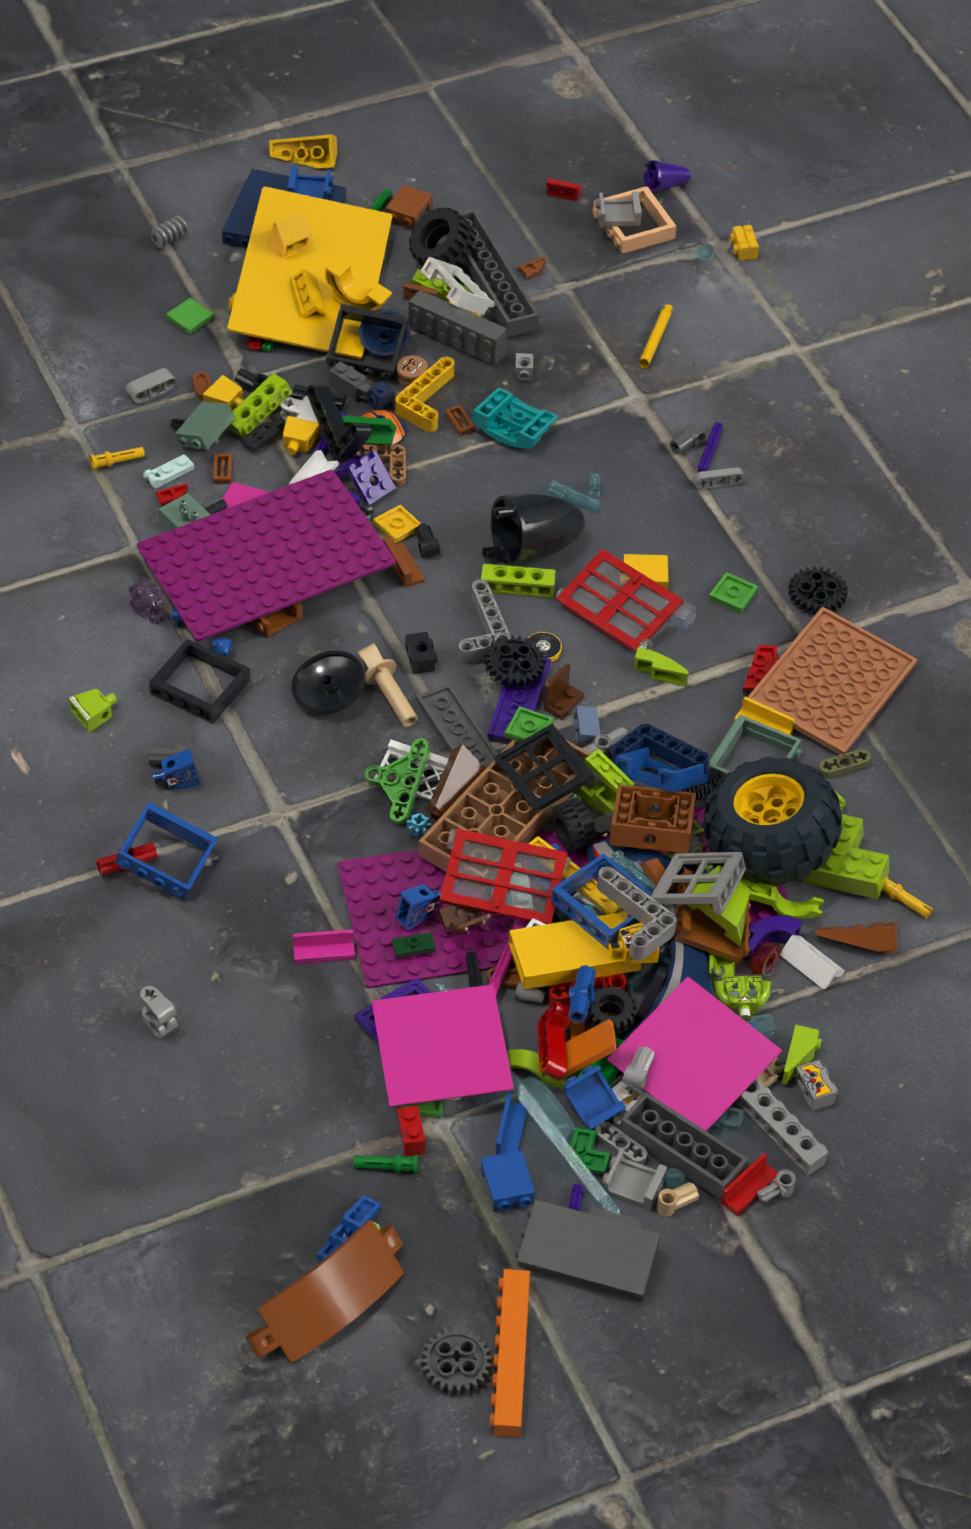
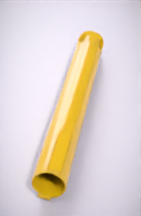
[639,304,673,369]

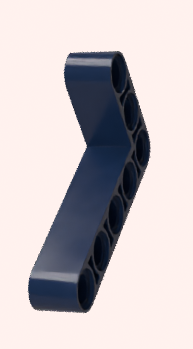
[610,724,711,775]

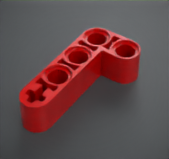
[548,973,626,1007]
[537,1001,571,1080]

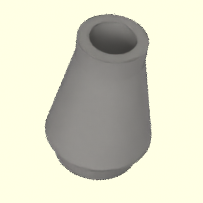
[514,981,545,1004]

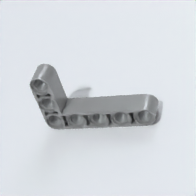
[458,579,511,664]
[597,867,677,960]

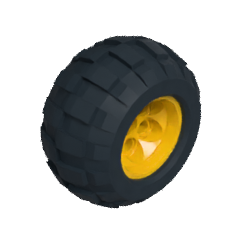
[703,757,842,886]

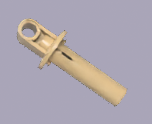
[357,643,418,727]

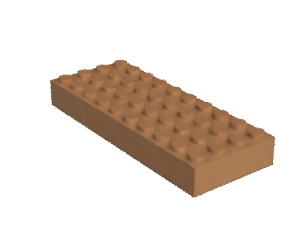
[418,739,592,892]

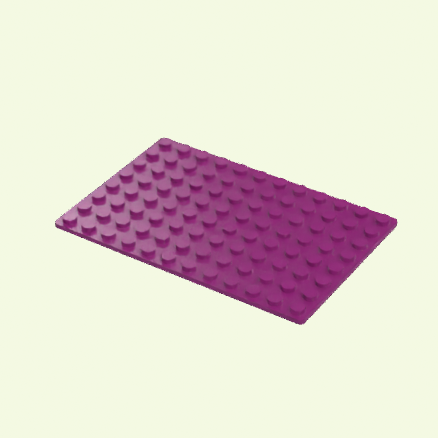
[137,470,396,641]

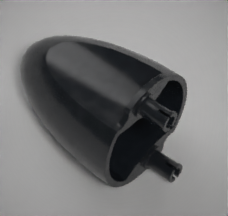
[482,494,585,566]

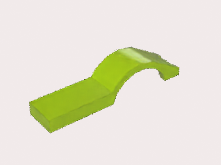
[740,877,824,919]
[506,1049,580,1089]

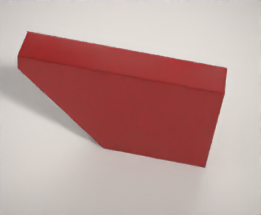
[155,483,188,507]

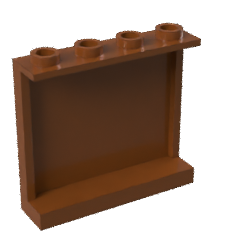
[674,869,751,963]

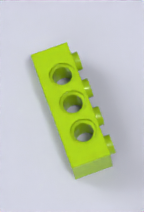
[228,373,292,438]
[481,564,556,598]

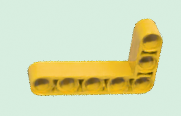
[395,357,454,432]

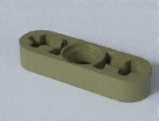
[818,749,871,778]

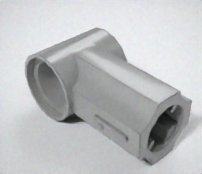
[622,1046,655,1090]

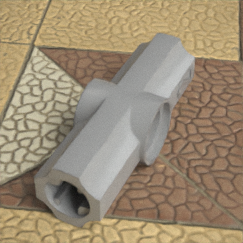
[582,727,628,758]

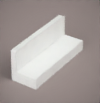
[289,450,339,485]
[780,935,845,989]

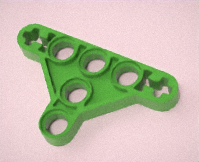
[365,738,430,825]

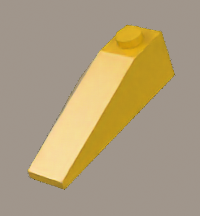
[269,134,338,169]

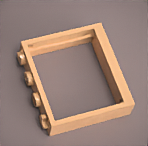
[592,186,676,254]

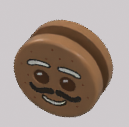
[396,356,428,386]

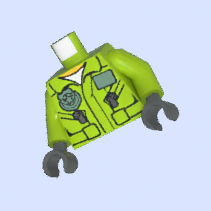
[711,965,775,1022]

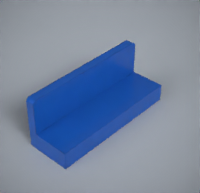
[496,1093,528,1155]

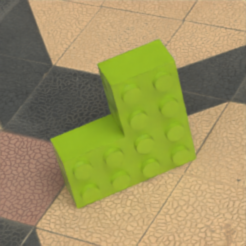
[802,814,890,899]

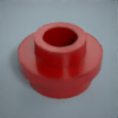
[246,336,263,350]

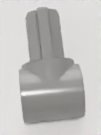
[757,1170,796,1202]

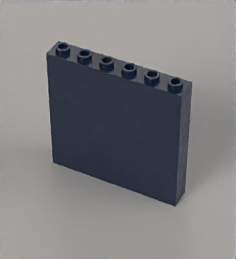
[222,169,346,248]

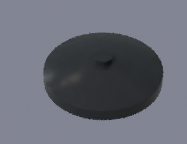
[291,651,366,715]

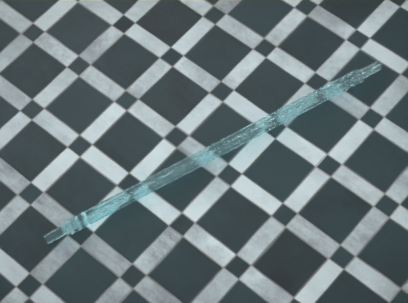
[434,982,621,1215]

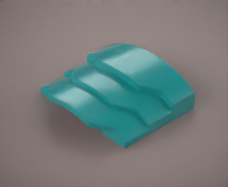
[472,387,559,448]

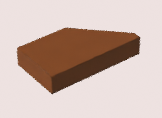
[518,256,545,280]

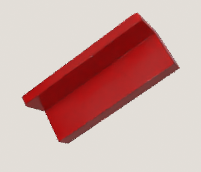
[721,1153,778,1216]

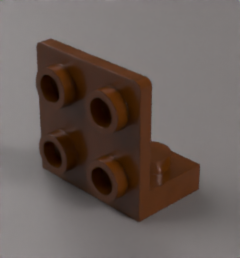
[543,663,584,720]

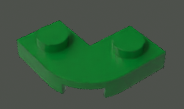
[569,1127,612,1175]

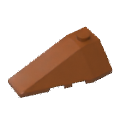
[815,921,898,954]

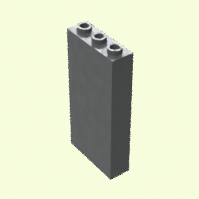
[515,1199,661,1300]

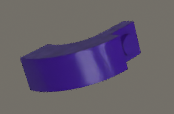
[743,916,802,962]

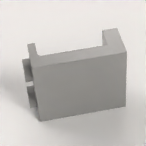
[596,191,642,226]
[602,1150,667,1211]

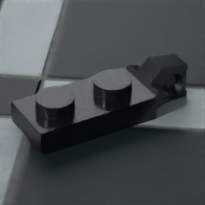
[241,417,285,452]

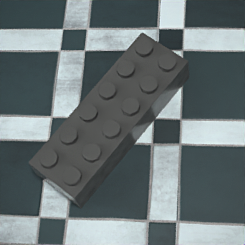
[409,290,507,366]
[620,1092,748,1200]

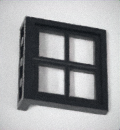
[494,723,596,814]

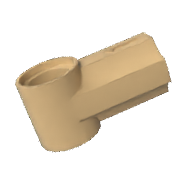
[656,1182,699,1217]

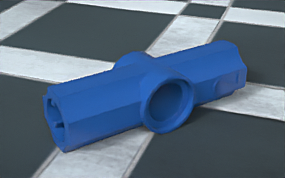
[568,965,596,1023]

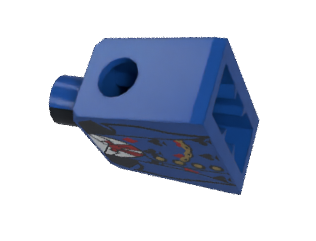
[153,749,201,790]
[395,884,441,931]

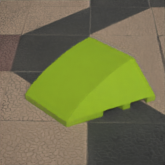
[686,865,750,947]

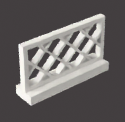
[374,740,448,802]

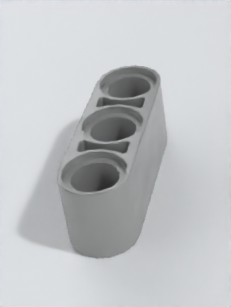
[125,368,178,404]

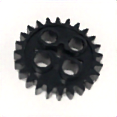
[788,566,848,615]
[484,635,545,688]

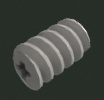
[151,216,187,248]

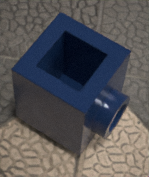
[368,381,393,410]

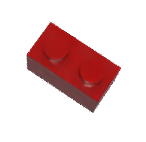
[397,1105,426,1157]

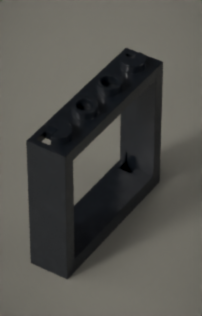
[326,304,408,380]
[149,639,250,724]

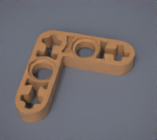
[354,445,406,487]

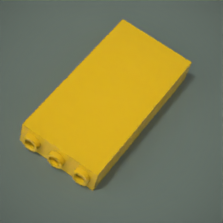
[508,912,642,990]

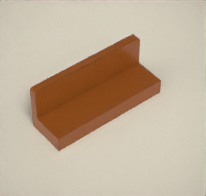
[383,536,424,587]

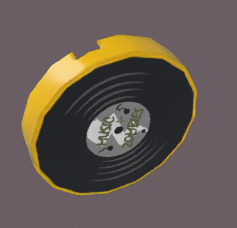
[527,632,562,662]

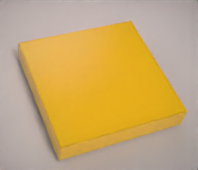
[372,505,421,544]

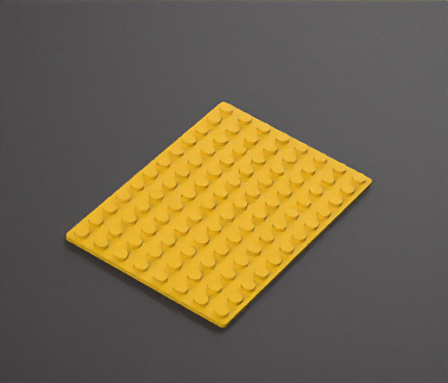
[227,187,392,359]

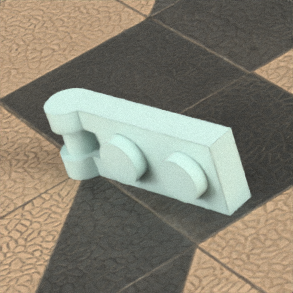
[143,454,194,488]

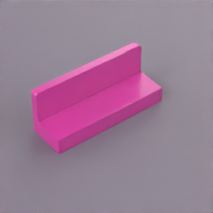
[293,929,355,964]

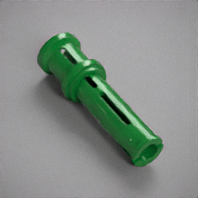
[354,1154,418,1174]

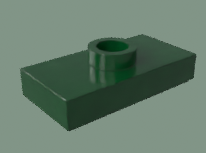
[392,932,435,959]

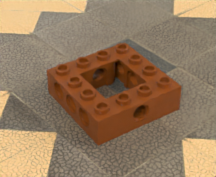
[609,784,696,853]

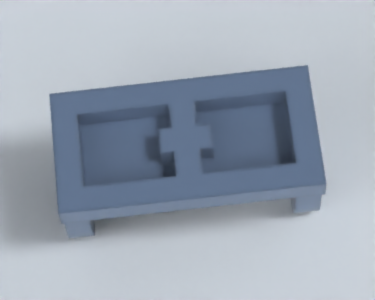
[572,706,600,747]

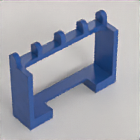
[615,747,709,792]

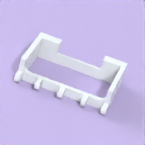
[421,257,495,315]

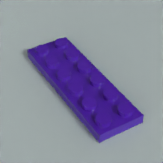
[487,657,551,743]

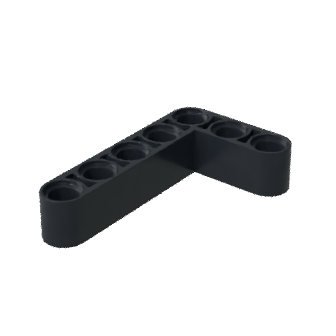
[307,385,372,459]

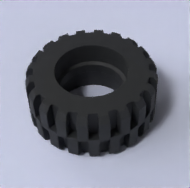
[409,207,475,267]

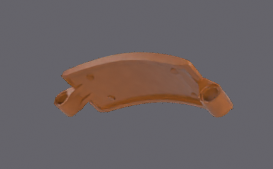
[245,1220,403,1362]

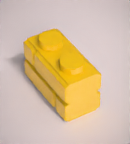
[729,225,759,261]

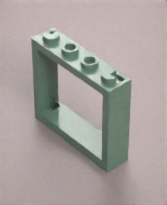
[708,714,802,780]

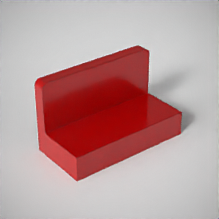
[546,178,582,201]

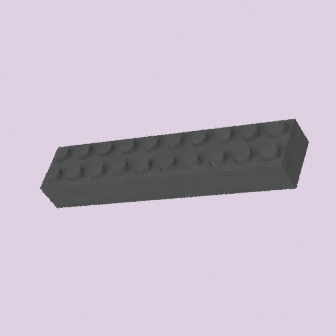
[446,210,539,338]

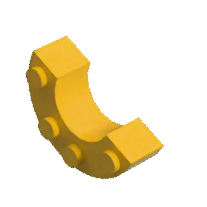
[325,256,392,311]

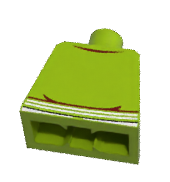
[69,689,117,733]

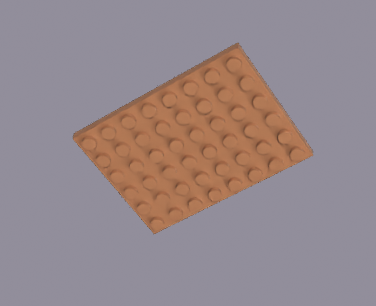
[748,606,918,755]

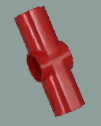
[96,842,158,876]

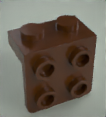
[437,896,492,935]

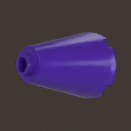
[643,160,691,193]

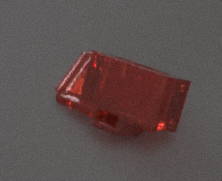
[749,941,783,975]

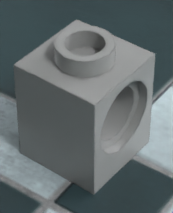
[515,353,533,381]

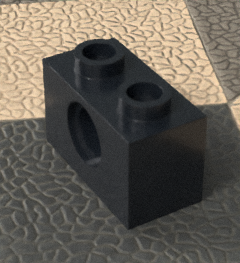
[405,632,438,674]

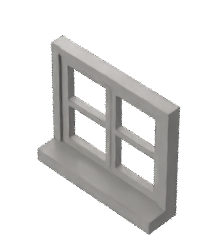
[651,852,746,914]

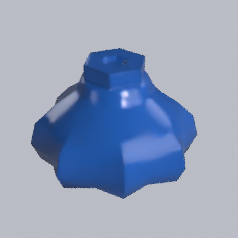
[213,637,233,656]

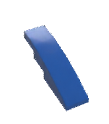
[316,1195,382,1262]

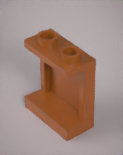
[386,185,433,229]

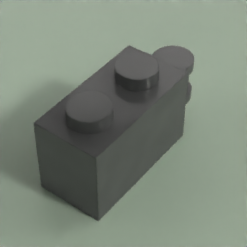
[329,362,371,401]

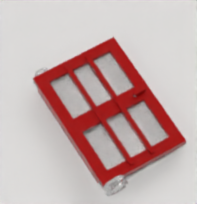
[556,549,684,653]
[439,828,571,924]

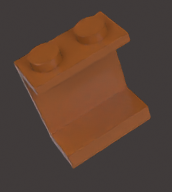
[250,602,303,638]

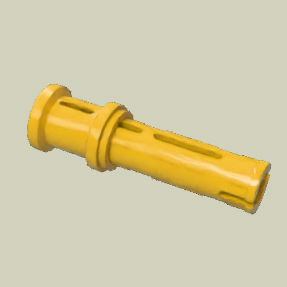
[90,447,145,470]
[882,876,933,919]

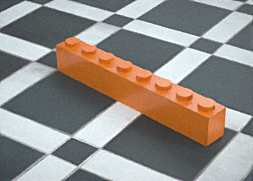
[490,1269,530,1437]

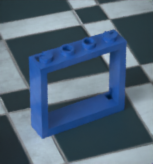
[114,802,218,900]
[551,853,652,949]

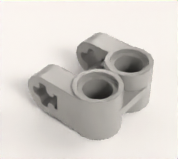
[140,986,178,1039]

